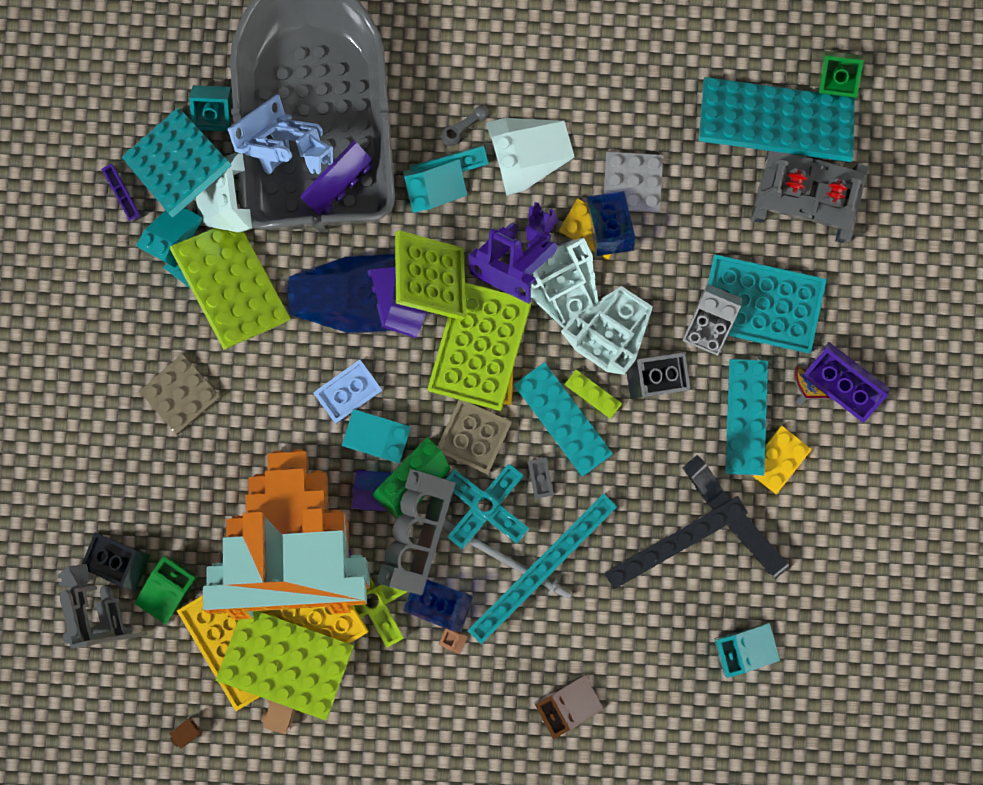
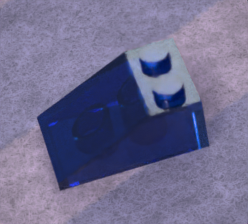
[587,191,636,256]
[403,579,474,632]

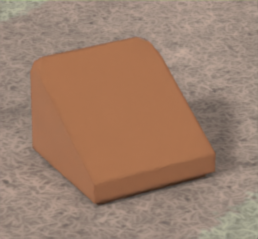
[439,627,467,654]

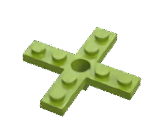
[353,553,410,648]

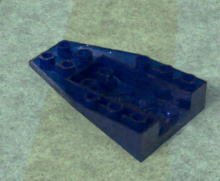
[289,254,399,333]

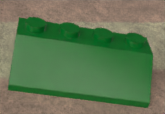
[372,437,451,519]

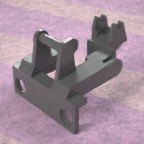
[58,564,148,649]

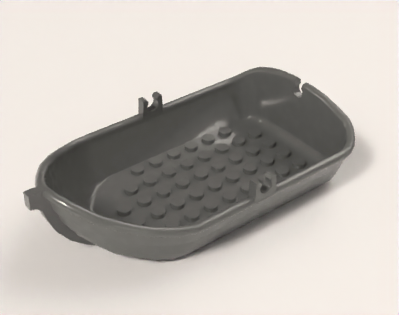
[230,0,395,232]

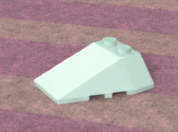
[486,118,575,196]
[196,152,252,232]
[523,238,598,328]
[561,286,653,375]

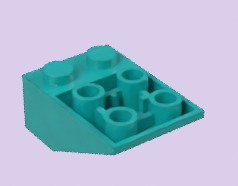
[714,623,780,678]

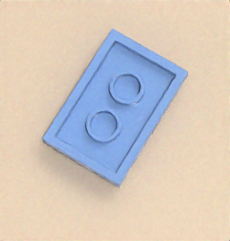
[313,359,383,424]

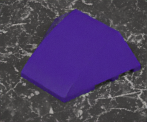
[367,267,427,338]

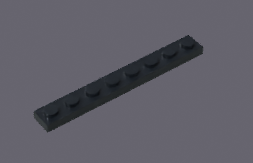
[604,496,748,589]

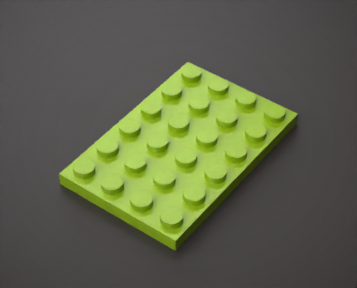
[170,228,291,350]
[427,283,532,411]
[215,611,354,721]

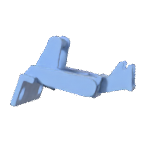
[228,95,334,174]

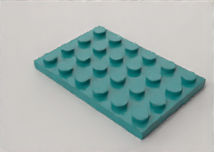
[122,107,232,218]
[707,254,827,354]

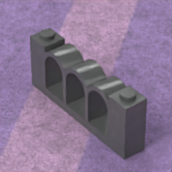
[376,469,455,595]

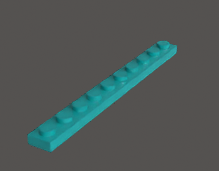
[468,493,617,644]

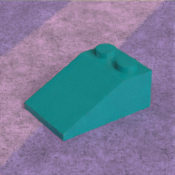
[403,158,467,213]
[136,208,203,268]
[341,409,411,464]

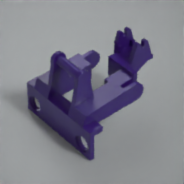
[469,202,558,304]

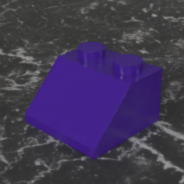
[352,470,392,511]

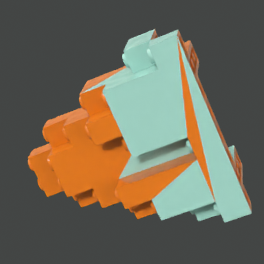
[203,449,370,620]

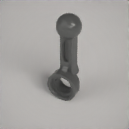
[441,106,489,146]

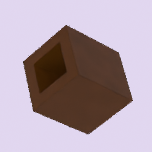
[170,717,203,749]

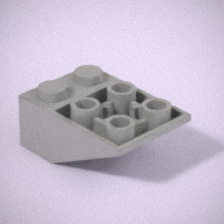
[683,284,742,356]

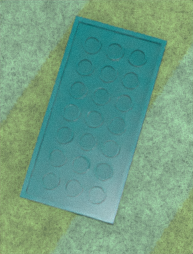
[698,77,855,162]

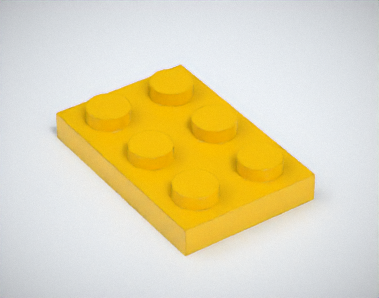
[558,198,627,260]
[751,426,812,494]

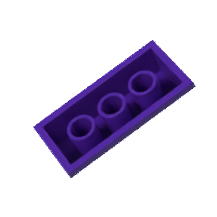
[300,140,373,217]
[803,341,890,423]

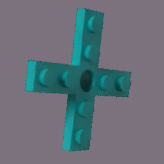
[446,463,529,550]

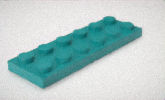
[725,359,768,476]
[514,362,613,477]

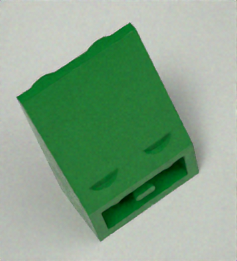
[134,555,199,625]

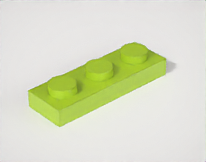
[565,370,622,419]

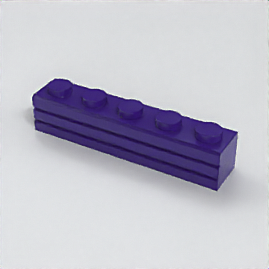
[101,163,141,223]

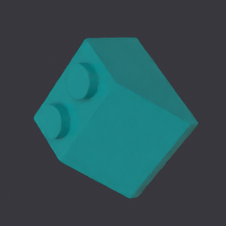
[189,85,232,132]

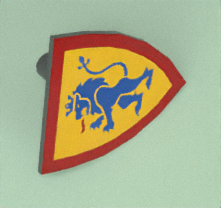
[794,365,831,406]

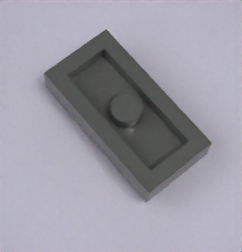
[528,458,554,499]

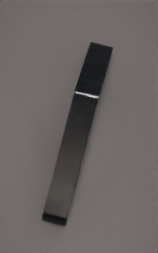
[682,455,790,580]

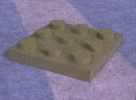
[139,354,221,435]
[437,400,512,474]

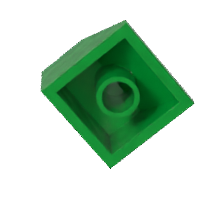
[819,51,864,98]

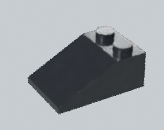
[626,353,691,399]
[82,532,150,591]

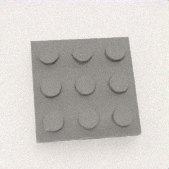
[603,152,663,213]

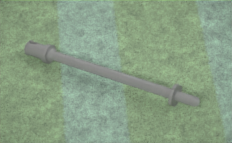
[442,519,571,599]

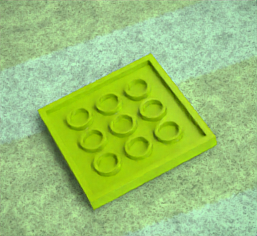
[395,230,466,320]

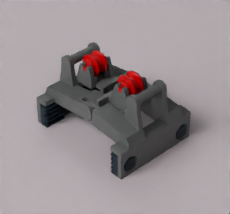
[750,151,869,244]

